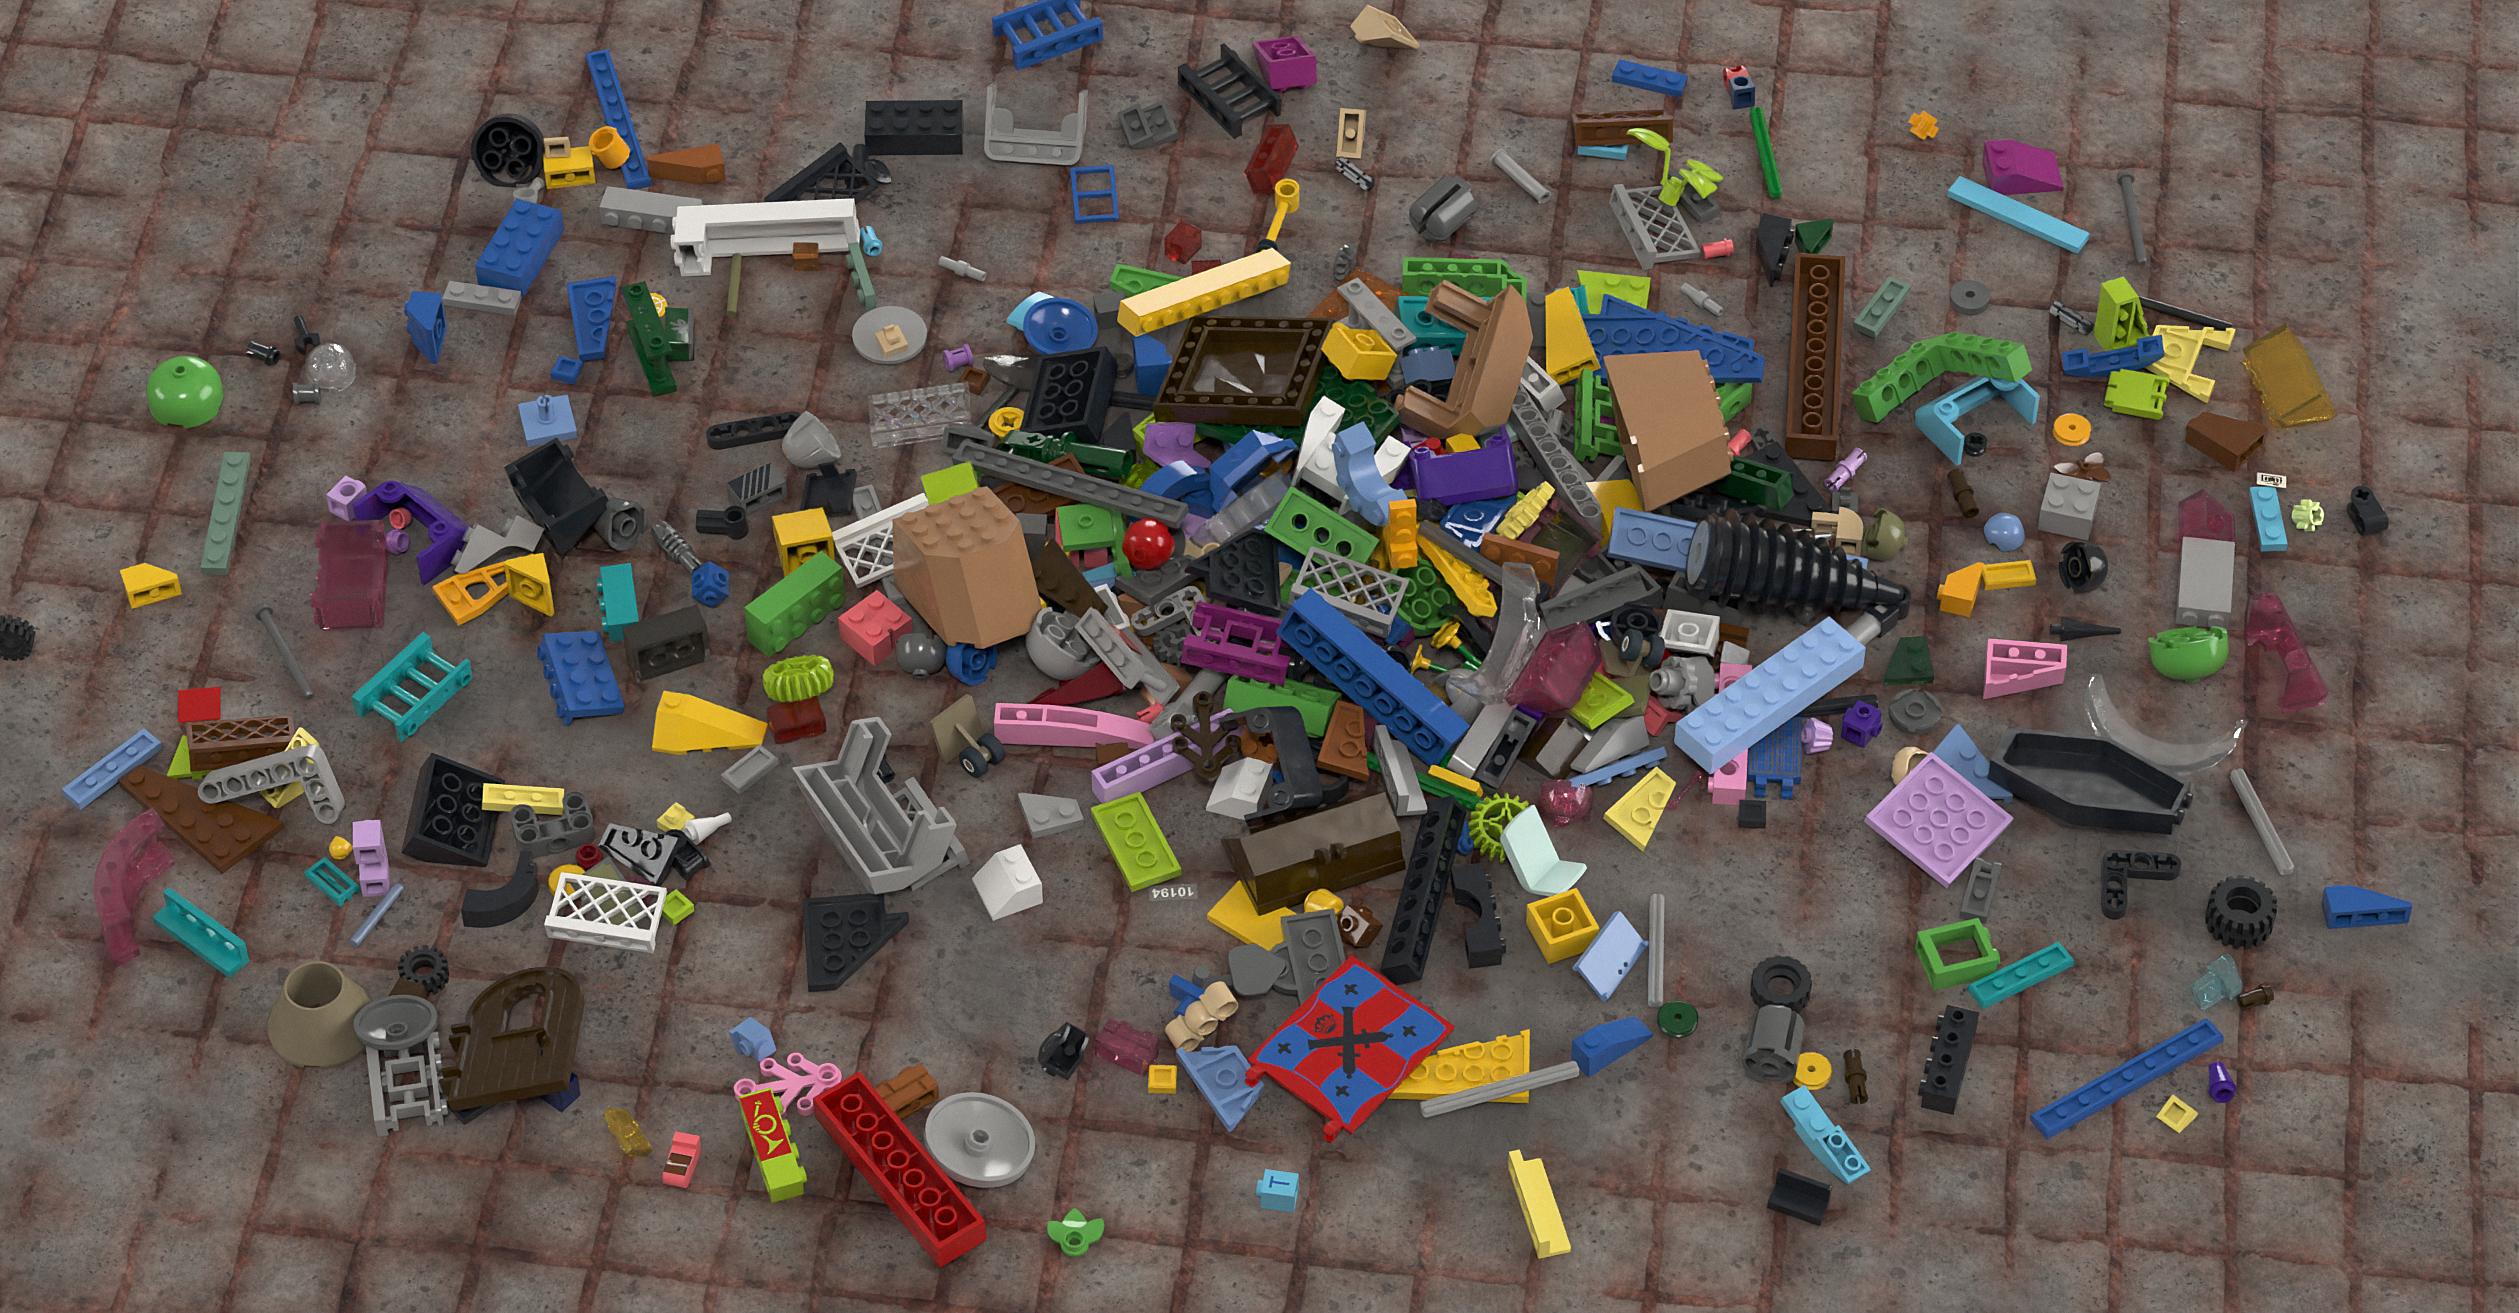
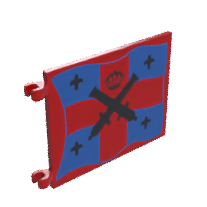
[1245,955,1455,1143]

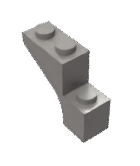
[450,515,544,574]

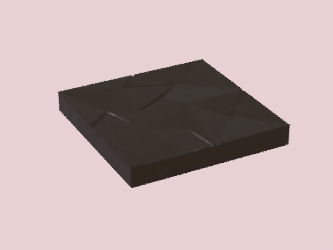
[1152,315,1336,426]

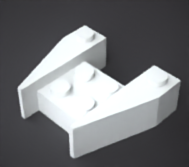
[1291,396,1411,516]

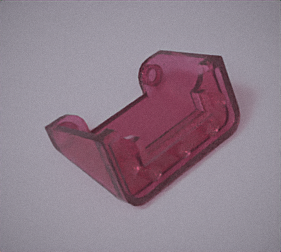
[2243,593,2329,714]

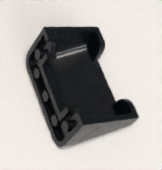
[504,437,609,555]

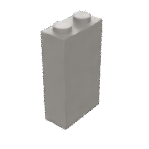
[2175,537,2235,629]

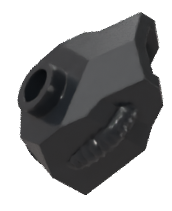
[1038,1022,1089,1080]

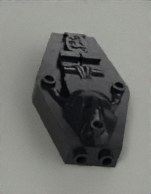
[1988,727,2193,835]

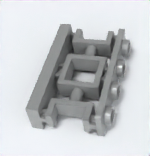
[366,1032,448,1137]

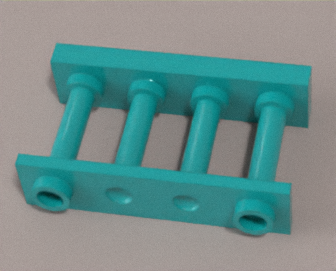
[352,632,473,743]

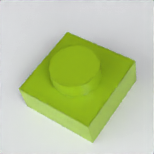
[661,889,694,926]

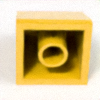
[772,507,835,577]

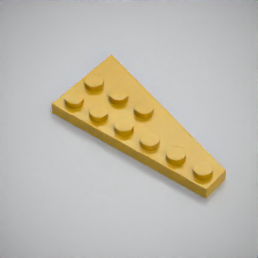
[1387,1029,1530,1103]

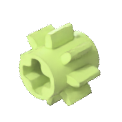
[2292,499,2324,531]

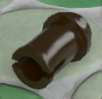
[2236,984,2274,1011]

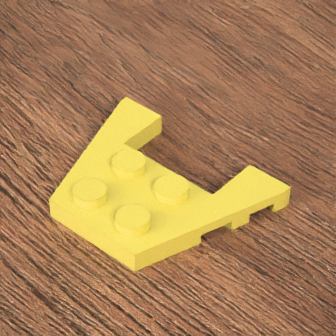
[2144,325,2236,403]

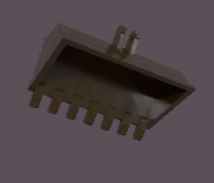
[1220,792,1406,916]

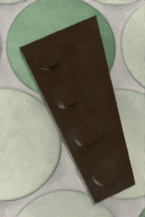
[1031,538,1109,619]

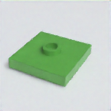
[1057,504,1115,552]

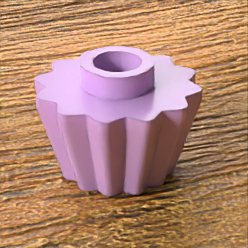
[1801,718,1833,754]

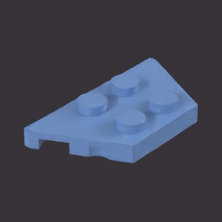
[1933,724,2013,803]
[1176,1046,1264,1132]

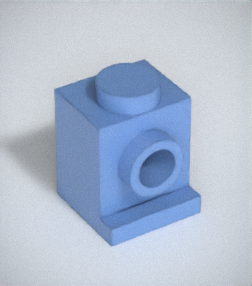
[729,1017,776,1062]

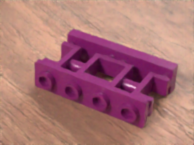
[1181,601,1294,686]

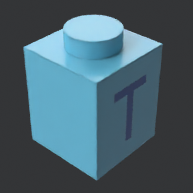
[1256,1169,1299,1213]

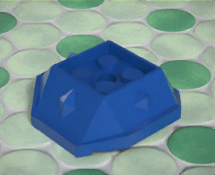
[1209,430,1300,516]

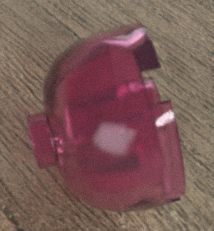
[1538,780,1593,827]

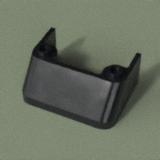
[1218,706,1323,827]

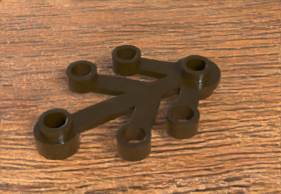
[1170,691,1241,782]

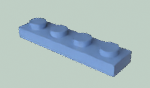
[62,729,163,810]
[1561,746,1667,795]

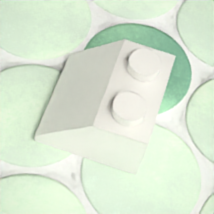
[1660,609,1720,657]
[1206,757,1273,820]
[972,844,1043,921]

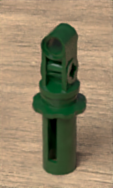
[996,430,1133,481]

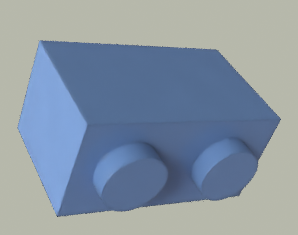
[1400,346,1456,384]

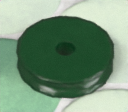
[1657,1000,1699,1038]

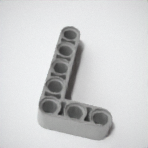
[198,744,345,824]

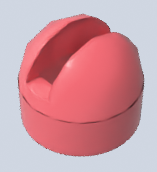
[389,508,412,529]

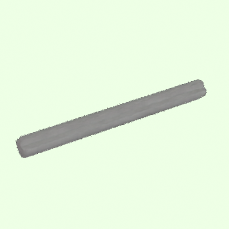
[1420,1061,1579,1118]

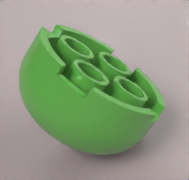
[146,356,224,428]
[1380,556,1458,636]
[2148,626,2229,683]

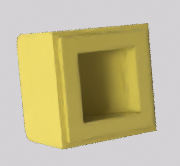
[2156,1095,2198,1133]

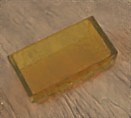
[2242,323,2338,429]

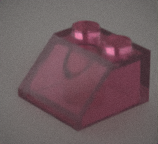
[2178,489,2236,555]

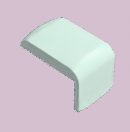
[1500,805,1587,896]

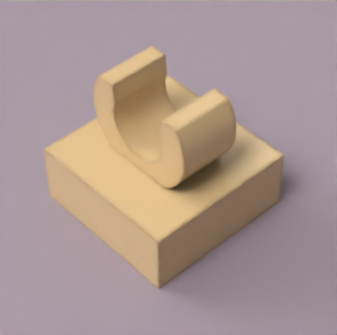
[875,324,908,358]

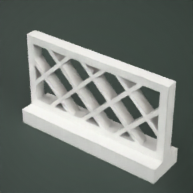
[832,493,929,589]
[544,872,667,953]

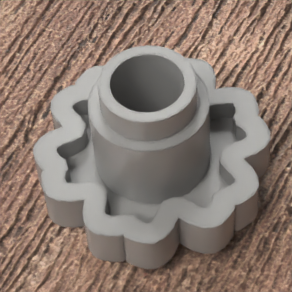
[1649,656,1698,710]

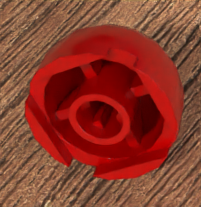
[1122,518,1175,571]

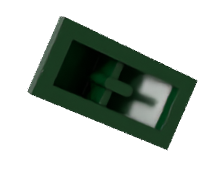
[1794,218,1834,254]

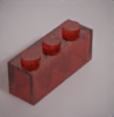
[1244,124,1299,194]

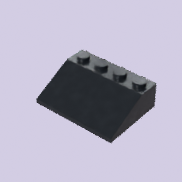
[1020,346,1119,444]
[401,753,505,867]

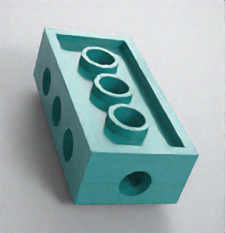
[1393,296,1493,355]

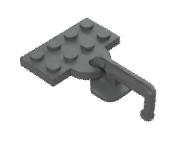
[1192,909,1346,1007]

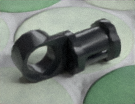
[1407,496,1448,523]

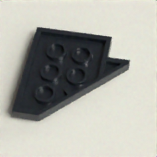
[1709,442,1832,527]
[1184,528,1282,617]
[803,893,909,992]

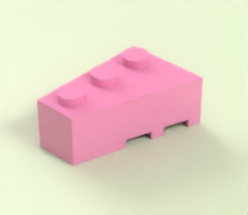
[1983,638,2067,699]

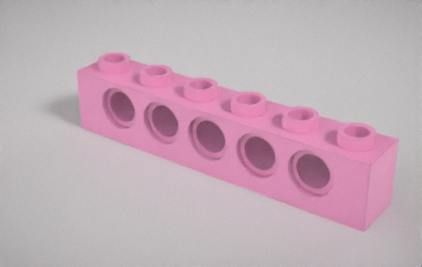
[1708,663,1752,805]

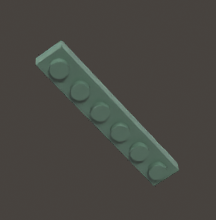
[200,452,251,575]

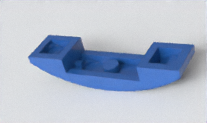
[2062,335,2165,377]

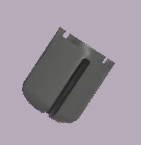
[1409,174,1479,243]
[1742,1005,1805,1085]

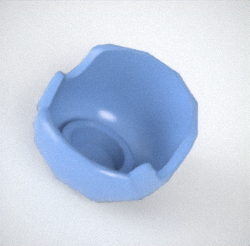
[1984,513,2025,552]

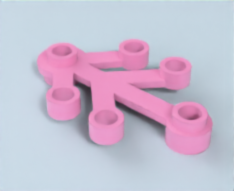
[734,1053,842,1120]

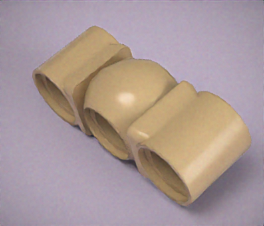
[1165,981,1238,1052]

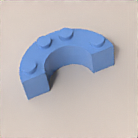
[1331,421,1408,526]

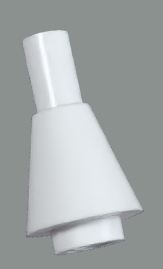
[683,812,732,845]

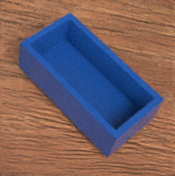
[475,198,564,298]

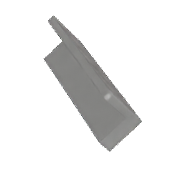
[1373,725,1427,816]

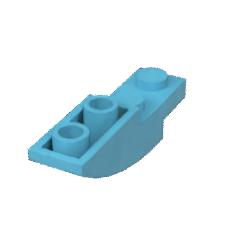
[1780,1085,1871,1185]

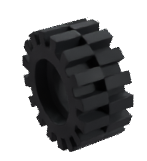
[0,615,36,661]
[398,945,449,997]

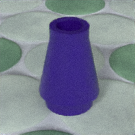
[2208,1062,2236,1103]

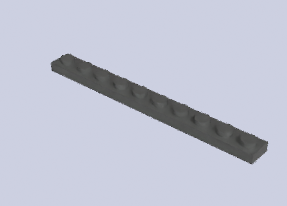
[952,440,1189,529]

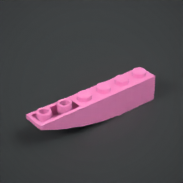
[994,703,1154,749]

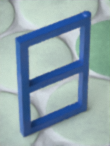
[1070,165,1119,224]

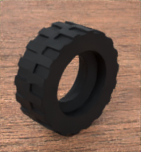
[1750,955,1812,1013]

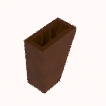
[2185,411,2268,473]

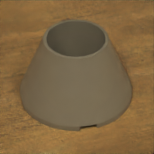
[267,961,373,1069]

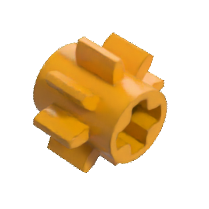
[1908,110,1939,140]

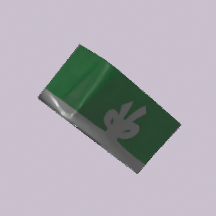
[665,307,694,361]

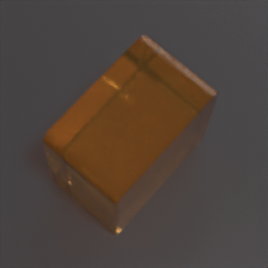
[792,242,820,271]

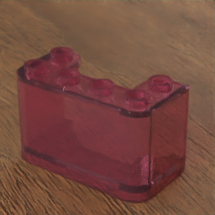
[310,520,388,629]

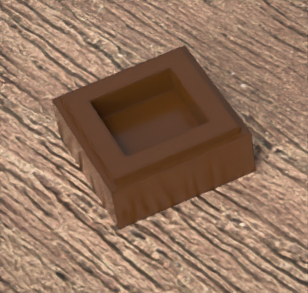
[957,366,991,396]

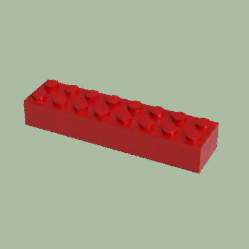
[813,1071,986,1268]

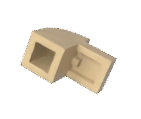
[1811,507,1863,557]

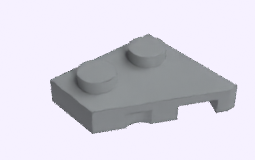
[1018,793,1084,839]

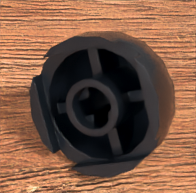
[2059,541,2108,593]
[1610,601,1664,647]

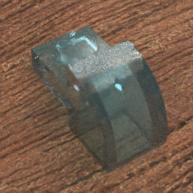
[2189,953,2243,1011]

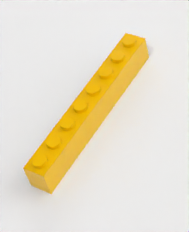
[1117,248,1291,337]

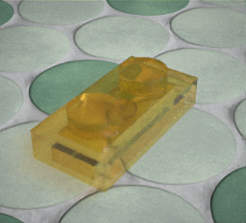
[603,1107,653,1157]

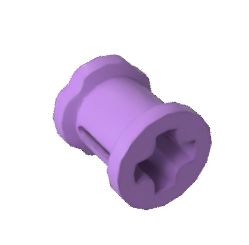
[942,344,974,372]

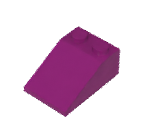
[1252,36,1317,92]
[1982,139,2064,195]

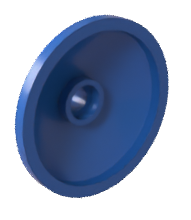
[1023,297,1098,355]

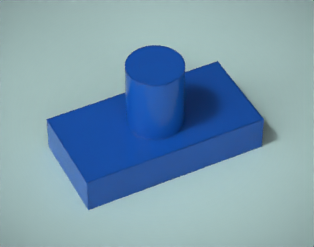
[1169,974,1205,1017]

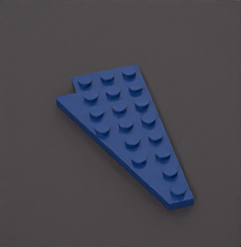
[1567,294,1765,384]

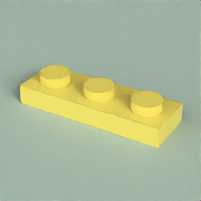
[482,783,564,815]

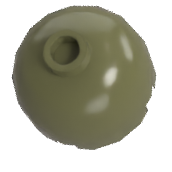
[1861,508,1908,561]

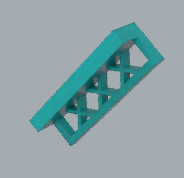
[152,887,249,978]

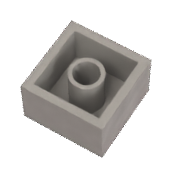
[2038,473,2101,540]

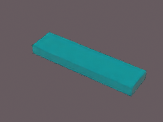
[1967,941,2074,1010]

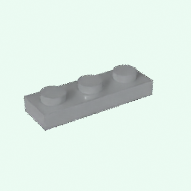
[442,281,522,316]

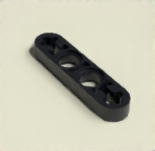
[706,411,801,450]

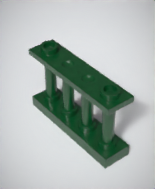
[621,281,677,397]

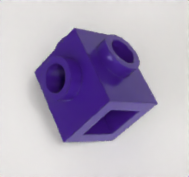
[1841,700,1883,748]

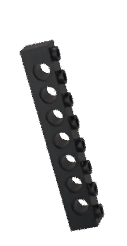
[1380,795,1467,986]

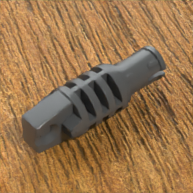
[651,521,704,576]

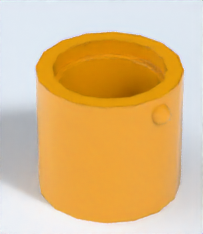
[589,126,630,169]

